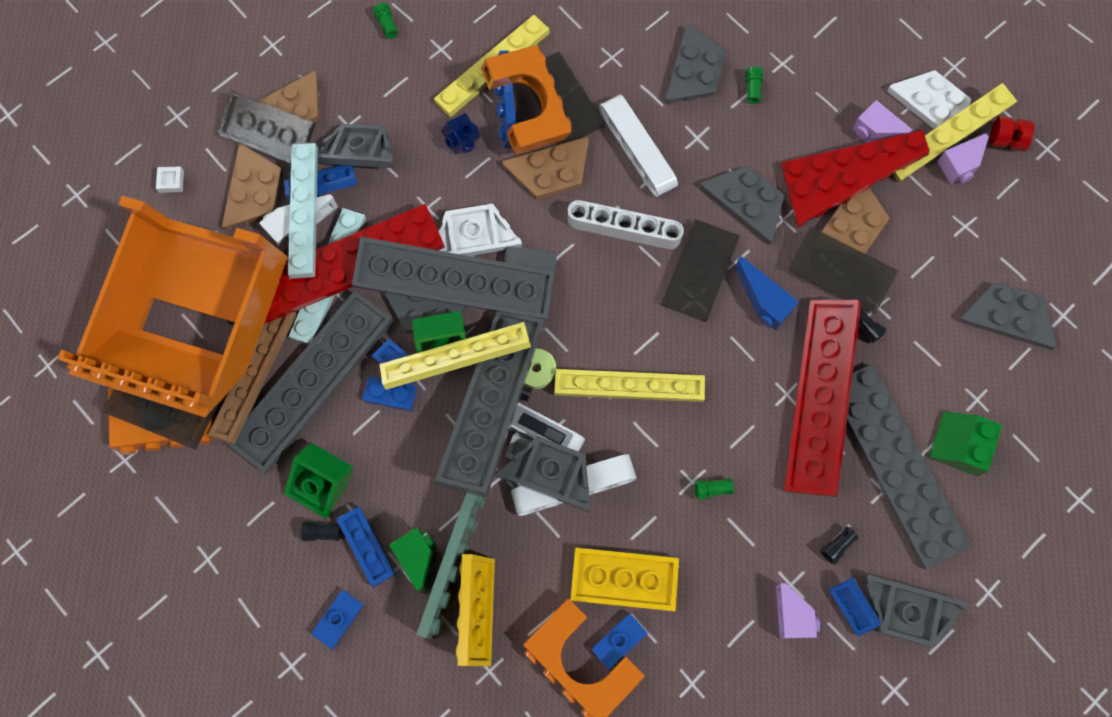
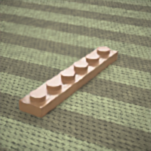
[208,312,297,445]

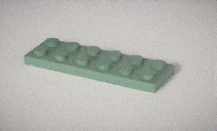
[416,493,487,639]

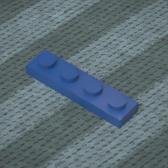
[495,50,516,148]

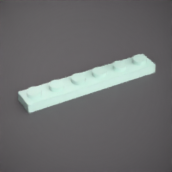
[288,143,318,279]
[289,208,366,345]

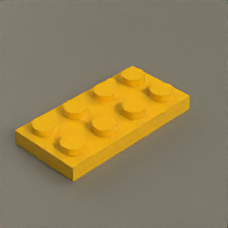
[570,548,679,612]
[456,554,495,666]

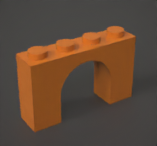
[481,45,572,155]
[108,388,218,455]
[523,598,645,717]

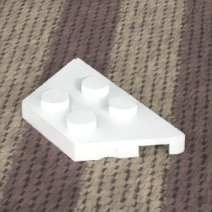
[887,70,971,146]
[438,204,522,256]

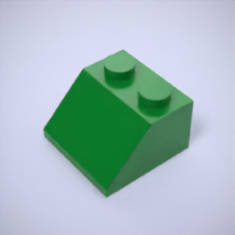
[412,311,472,368]
[929,412,1003,477]
[284,442,354,519]
[389,527,437,594]

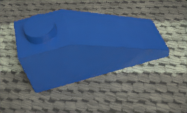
[735,256,799,330]

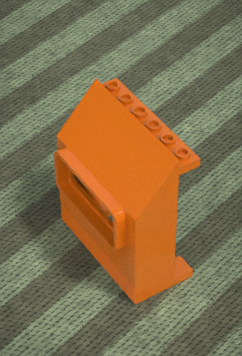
[58,196,288,417]

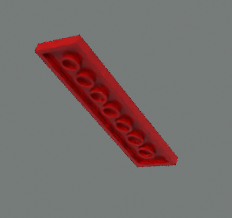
[265,203,445,324]
[784,300,861,497]

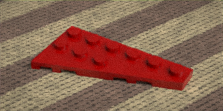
[781,130,930,228]

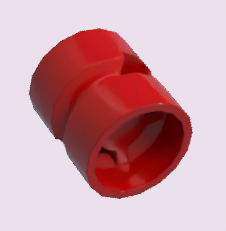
[989,116,1035,152]

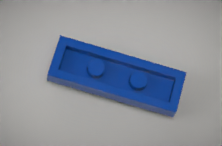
[284,165,358,203]
[336,507,396,588]

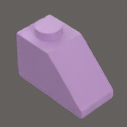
[852,100,913,142]
[937,134,989,185]
[776,583,820,639]

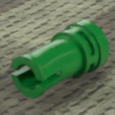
[372,3,399,39]
[745,67,764,104]
[694,478,734,501]

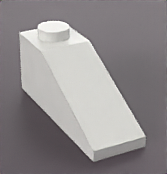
[260,194,338,251]

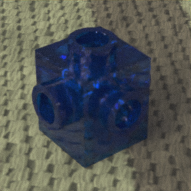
[441,113,481,155]

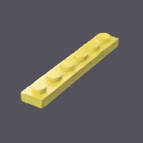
[434,15,550,117]
[892,83,1017,182]
[380,322,531,390]
[555,369,705,402]

